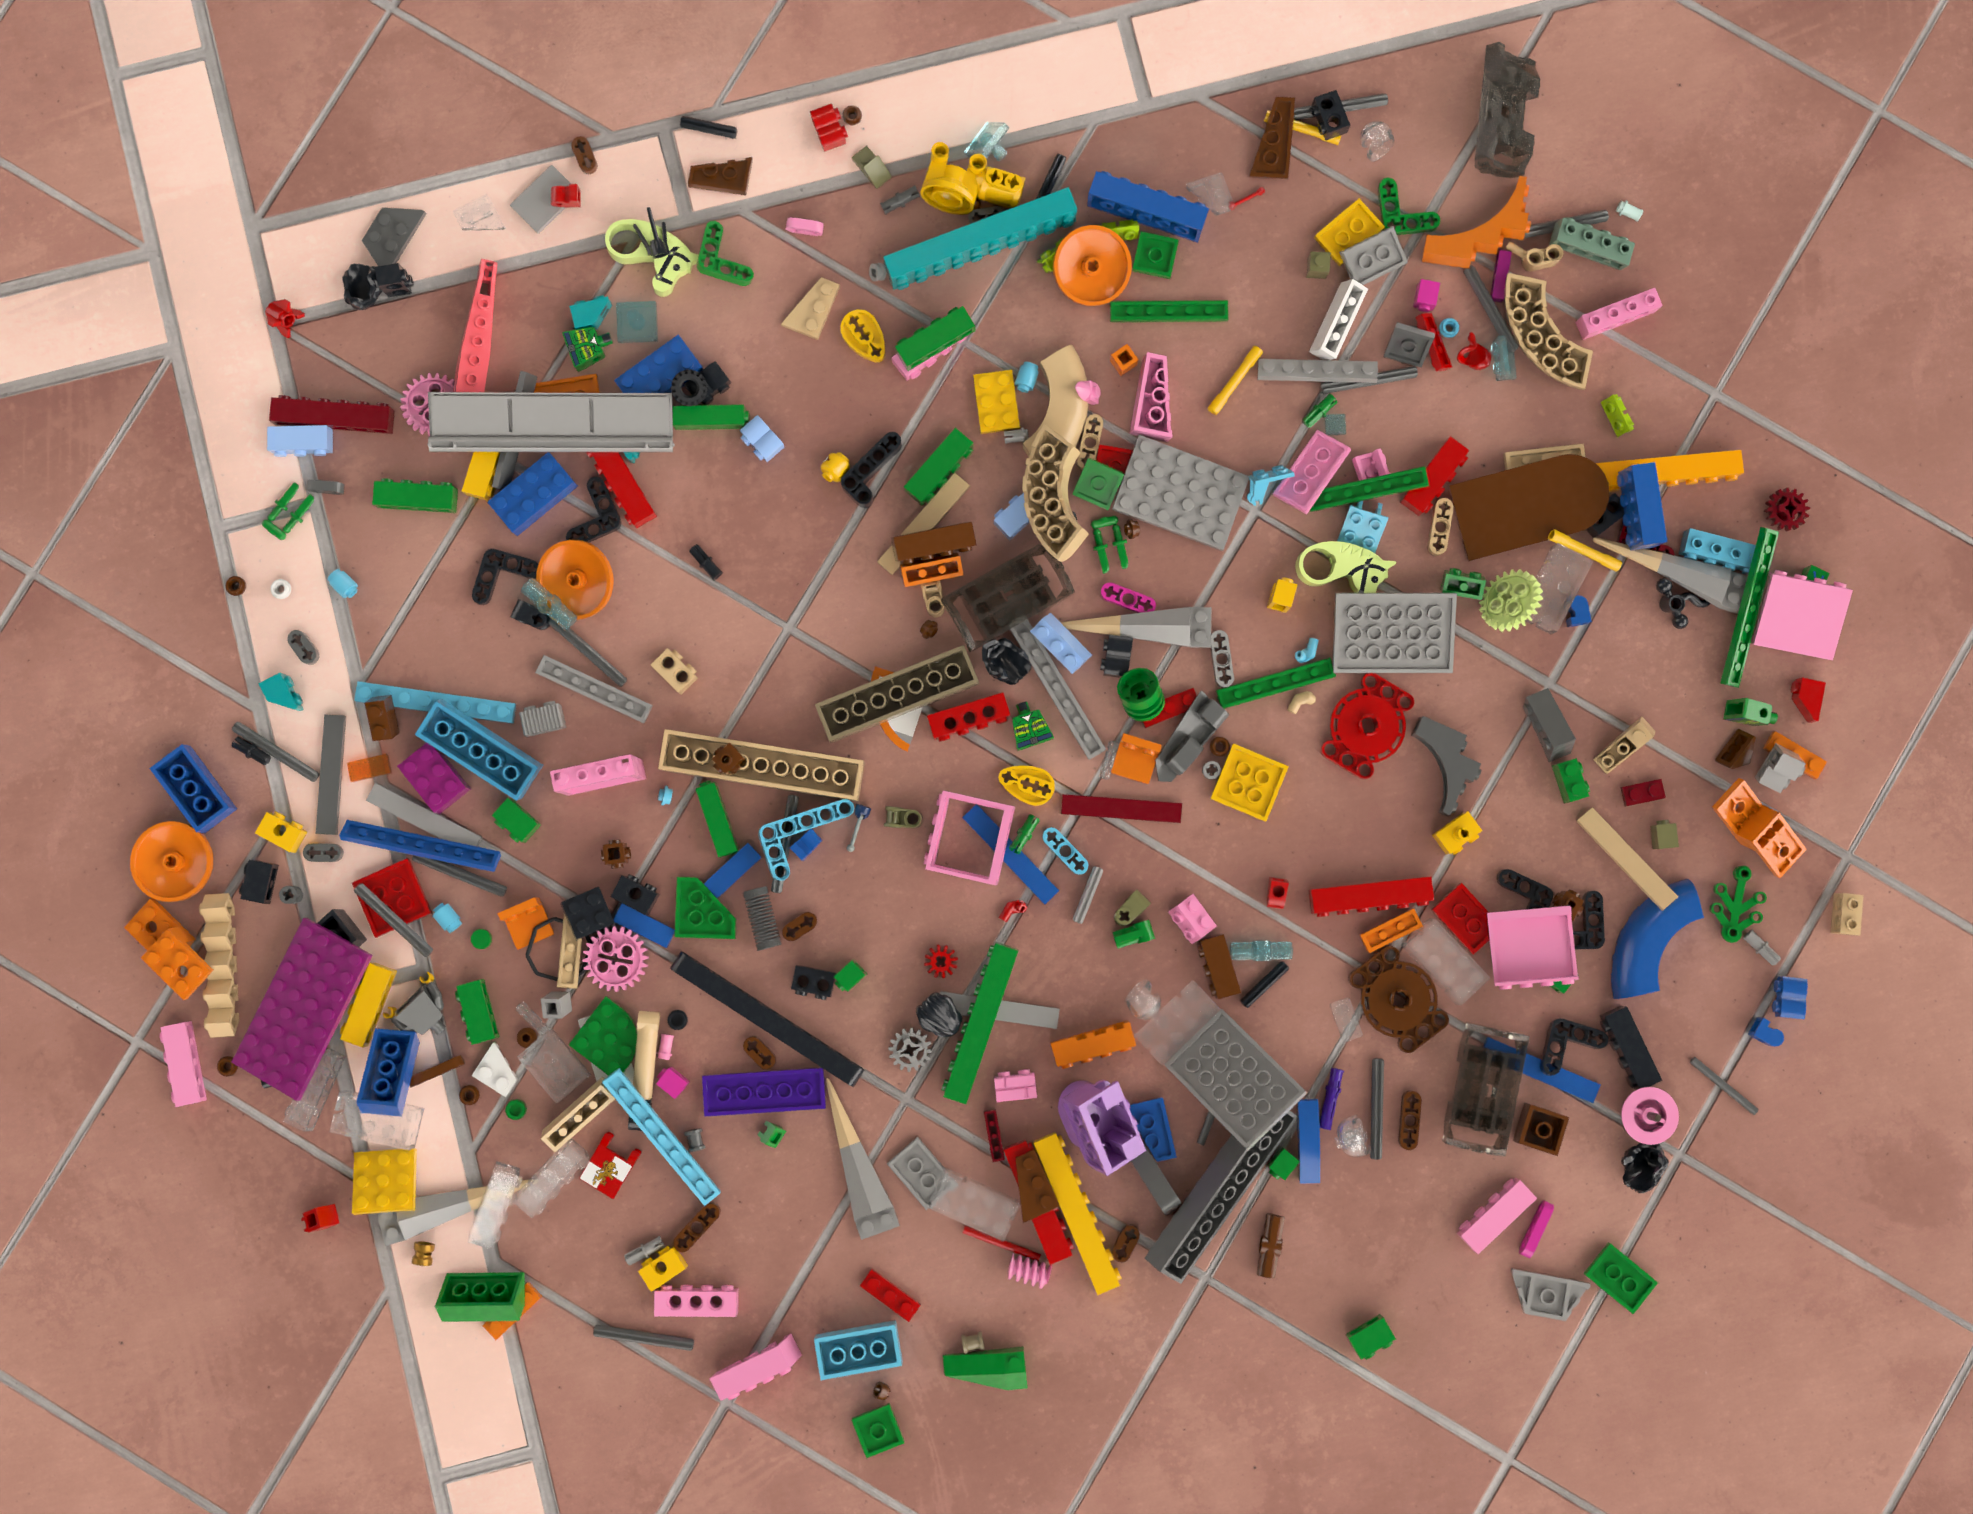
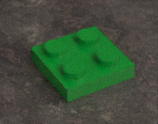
[1132,231,1179,279]
[1072,457,1125,510]
[851,1403,905,1459]

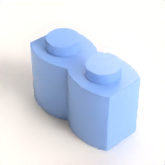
[740,415,785,462]

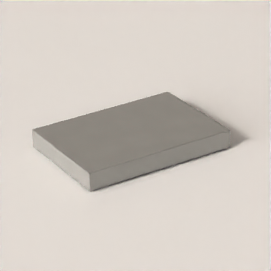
[510,165,571,234]
[1339,226,1408,285]
[887,1136,957,1210]

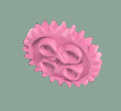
[400,373,454,436]
[582,926,649,992]

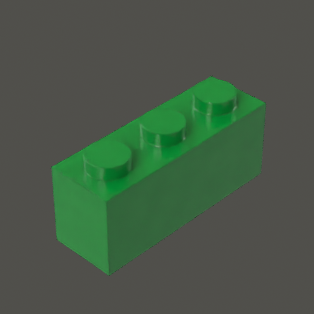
[455,979,500,1045]

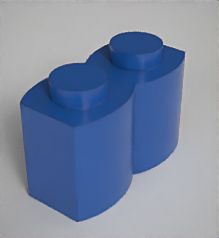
[1772,976,1808,1019]

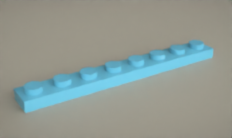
[354,681,516,724]
[602,1068,721,1206]

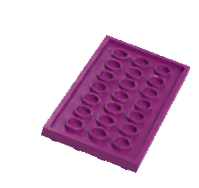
[232,918,373,1101]

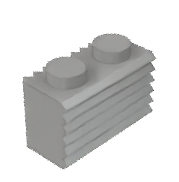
[519,701,566,737]

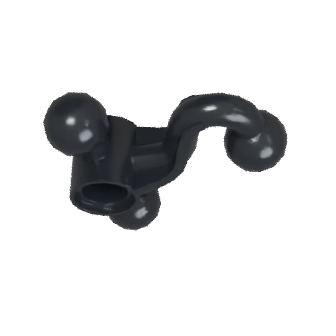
[1656,578,1711,629]

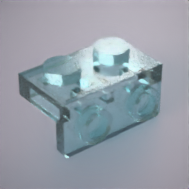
[1491,335,1517,381]

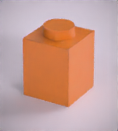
[1110,344,1139,376]

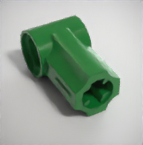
[1112,919,1155,949]

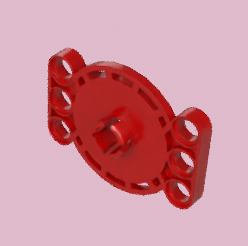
[1320,673,1415,779]

